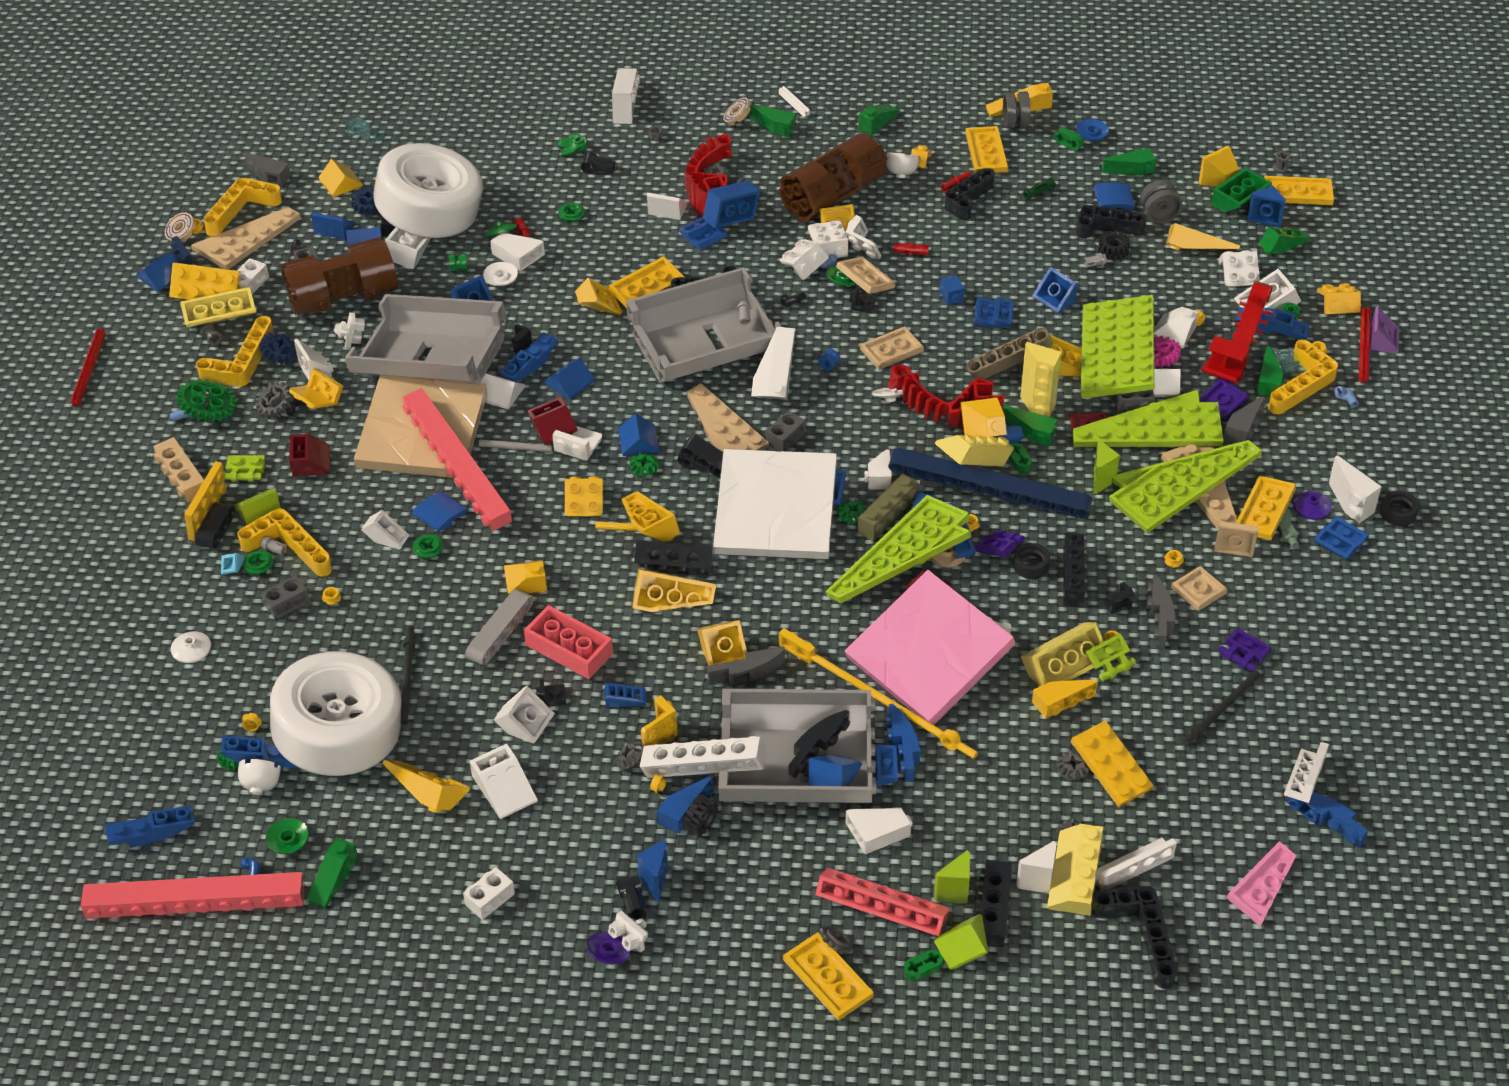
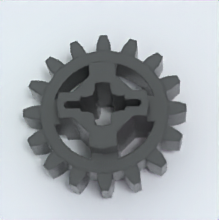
[255,381,294,419]

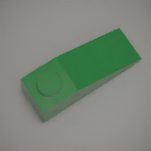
[750,104,796,138]
[858,104,900,136]
[1102,148,1157,176]
[1259,227,1310,255]
[1257,346,1286,397]
[1003,405,1057,446]
[307,838,359,908]

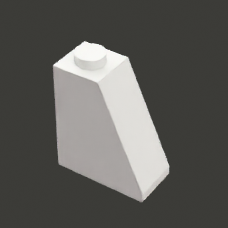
[491,233,545,272]
[846,808,912,855]

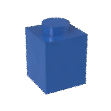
[940,275,964,305]

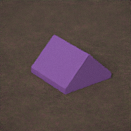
[1370,307,1399,353]

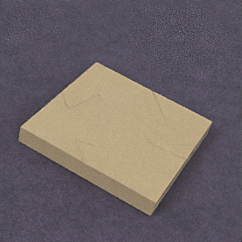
[354,375,488,478]

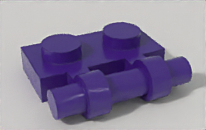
[975,530,1025,557]
[1218,628,1271,672]

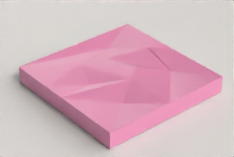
[845,570,1015,725]

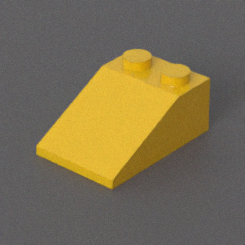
[1042,335,1082,377]

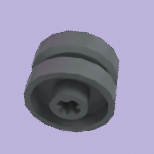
[1002,91,1030,128]
[1140,180,1183,224]

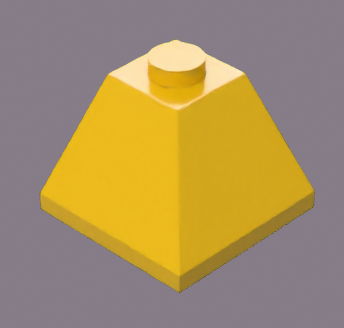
[1198,146,1239,187]
[575,277,622,315]
[961,398,1007,437]
[504,560,547,595]
[697,620,747,665]

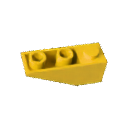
[1032,680,1098,719]

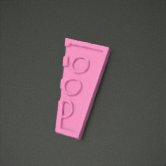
[1226,841,1296,926]

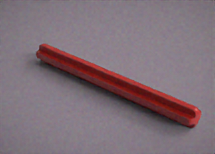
[1358,307,1371,383]
[70,328,106,406]

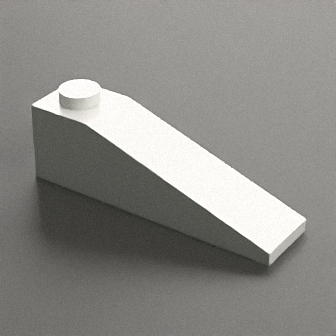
[751,327,795,400]

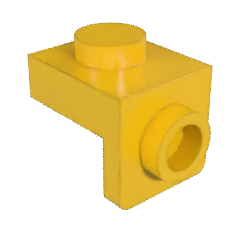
[911,145,932,168]

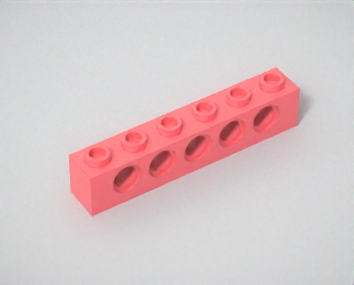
[815,867,950,936]

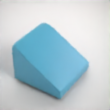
[221,553,245,575]

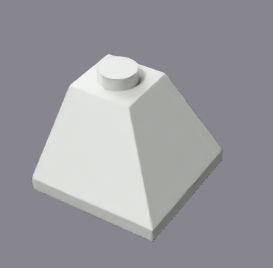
[1154,307,1198,349]
[294,339,334,380]
[494,686,555,743]

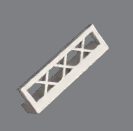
[1284,742,1329,803]
[1096,838,1177,890]

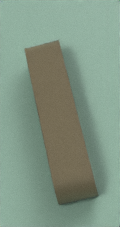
[967,328,1053,379]

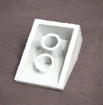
[385,227,431,269]
[1234,269,1301,310]
[1329,455,1381,523]

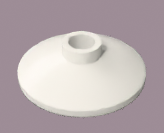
[483,262,518,286]
[872,388,903,402]
[171,631,211,663]

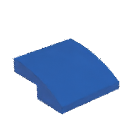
[1094,183,1135,211]
[679,217,727,250]
[974,296,1014,328]
[412,491,467,531]
[1314,516,1369,560]
[871,745,898,786]

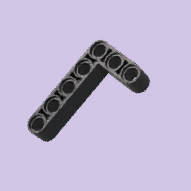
[1092,886,1177,989]

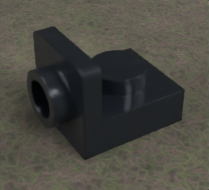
[849,287,876,314]
[512,324,532,353]
[1107,582,1134,614]
[536,679,566,706]

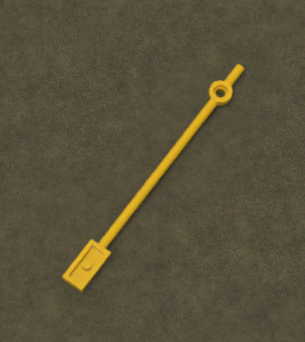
[779,628,978,759]

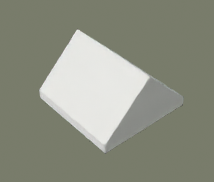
[647,193,687,220]
[1153,369,1180,397]
[480,373,525,410]
[1016,841,1057,894]

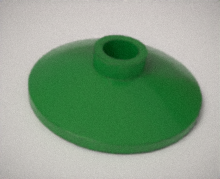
[484,220,517,237]
[826,266,857,286]
[266,818,309,854]

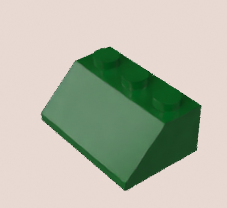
[1211,167,1272,213]

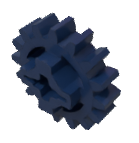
[351,186,379,216]
[259,332,297,365]

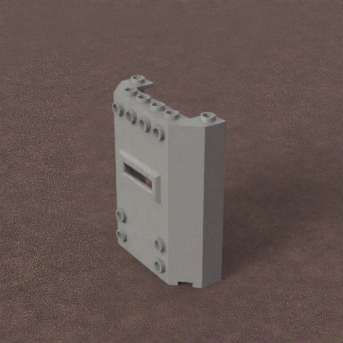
[626,267,782,383]
[345,294,506,384]
[718,689,876,803]

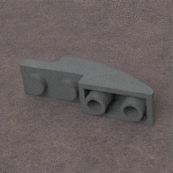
[1147,575,1175,649]
[707,646,785,687]

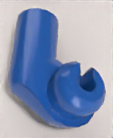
[241,857,261,875]

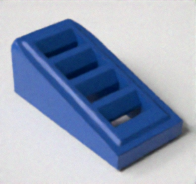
[605,683,646,708]

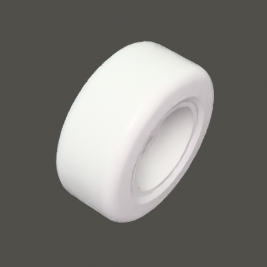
[373,143,483,238]
[270,651,402,776]

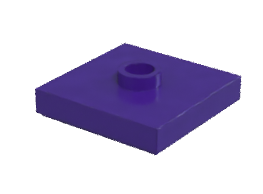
[1199,378,1249,422]

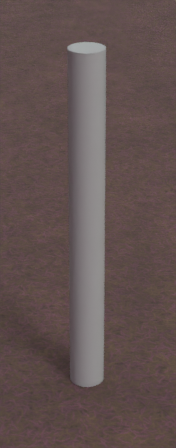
[479,439,553,452]

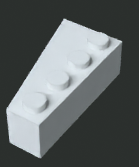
[612,68,640,124]

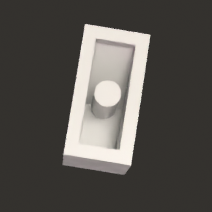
[864,450,892,490]
[361,510,409,549]

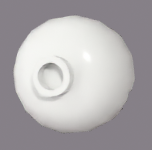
[886,153,919,178]
[238,759,281,795]

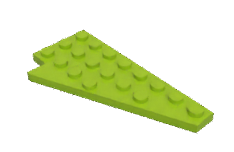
[1073,390,1223,447]
[1109,440,1262,534]
[825,495,971,603]

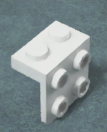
[845,215,881,259]
[808,221,848,258]
[780,239,829,280]
[1218,250,1260,287]
[553,426,602,461]

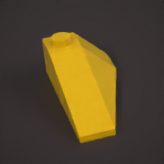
[632,568,716,612]
[382,760,470,813]

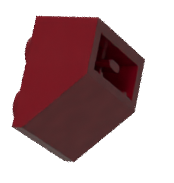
[527,396,578,445]
[289,434,330,477]

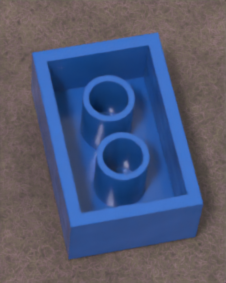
[703,181,760,229]

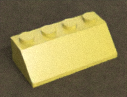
[180,287,256,328]
[1020,342,1062,417]
[935,434,1014,466]
[1021,622,1104,687]
[1047,824,1103,916]

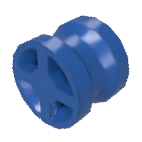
[818,348,841,371]

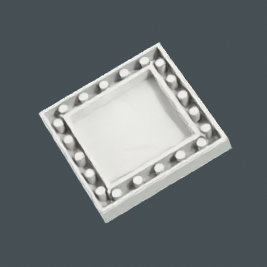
[713,449,837,559]

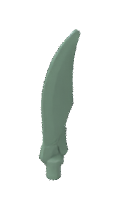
[1278,507,1299,549]

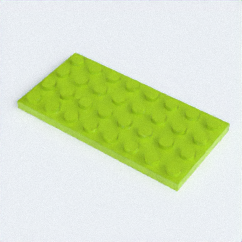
[1081,295,1155,399]

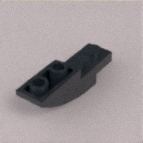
[788,710,851,778]

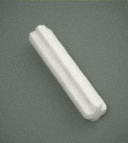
[779,86,810,117]

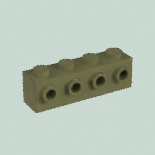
[858,473,919,541]

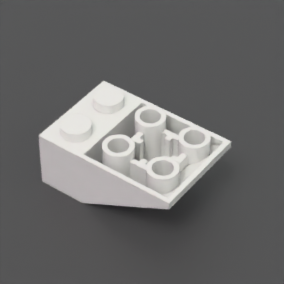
[470,744,538,819]

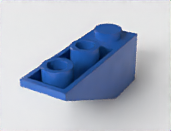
[657,776,714,834]

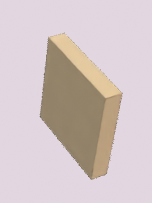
[1214,521,1259,557]
[1171,566,1227,611]

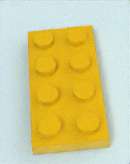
[965,126,1008,173]
[1264,176,1334,205]
[609,256,684,308]
[169,263,241,300]
[184,461,227,541]
[1236,476,1296,540]
[1070,720,1154,808]
[783,932,874,1021]

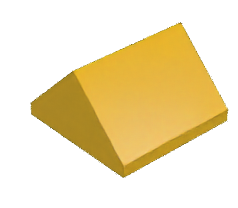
[319,159,363,197]

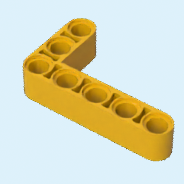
[204,178,282,236]
[196,316,274,387]
[1268,340,1338,414]
[238,509,332,577]

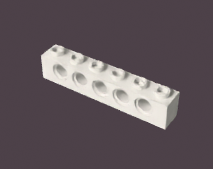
[640,736,767,778]

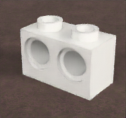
[237,258,269,294]
[463,867,515,920]

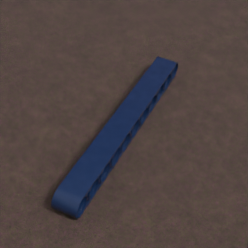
[888,448,1093,519]

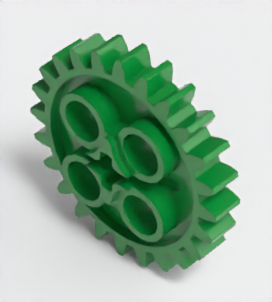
[176,379,237,423]

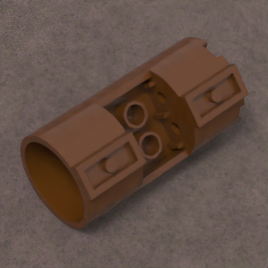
[779,133,888,222]
[280,237,398,317]

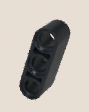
[195,502,235,549]

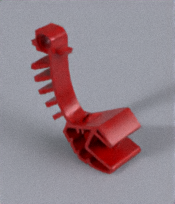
[684,133,732,217]
[1201,281,1274,384]
[888,364,1005,430]

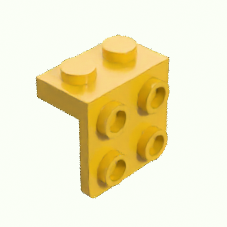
[1317,283,1361,314]
[289,369,344,409]
[565,476,604,517]
[641,695,678,746]

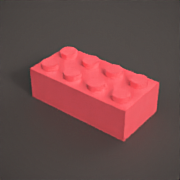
[524,605,613,679]

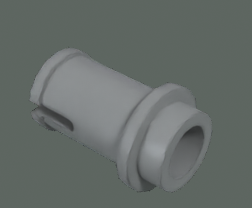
[1084,253,1107,268]
[737,301,751,325]
[261,536,287,556]

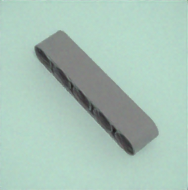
[465,589,534,666]

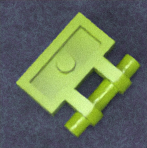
[224,455,266,482]
[1086,633,1136,681]

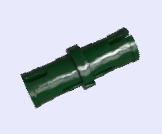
[1023,178,1056,200]

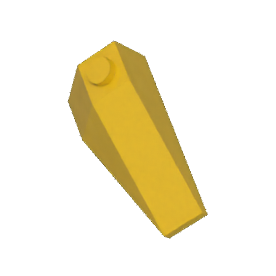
[986,83,1053,117]
[1166,223,1240,251]
[621,491,680,542]

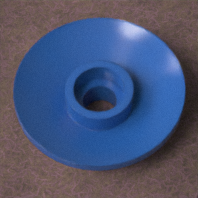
[1076,119,1109,141]

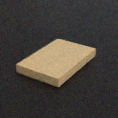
[836,257,896,294]
[860,326,924,370]

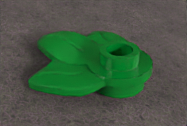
[557,134,588,156]

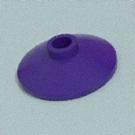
[1293,491,1332,520]
[587,932,631,965]

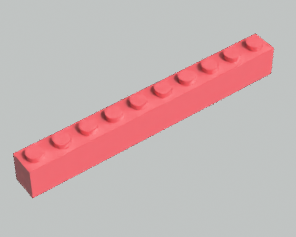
[402,388,512,532]
[81,872,305,919]

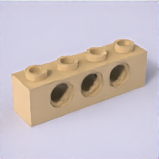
[153,437,204,503]

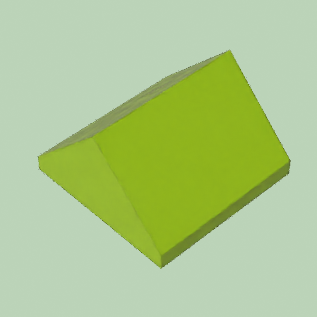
[1093,440,1120,494]
[234,488,281,524]
[934,850,970,903]
[934,914,988,970]

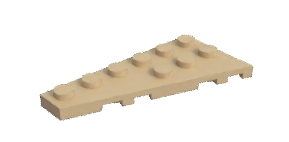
[191,207,301,269]
[687,384,769,452]
[1161,444,1237,529]

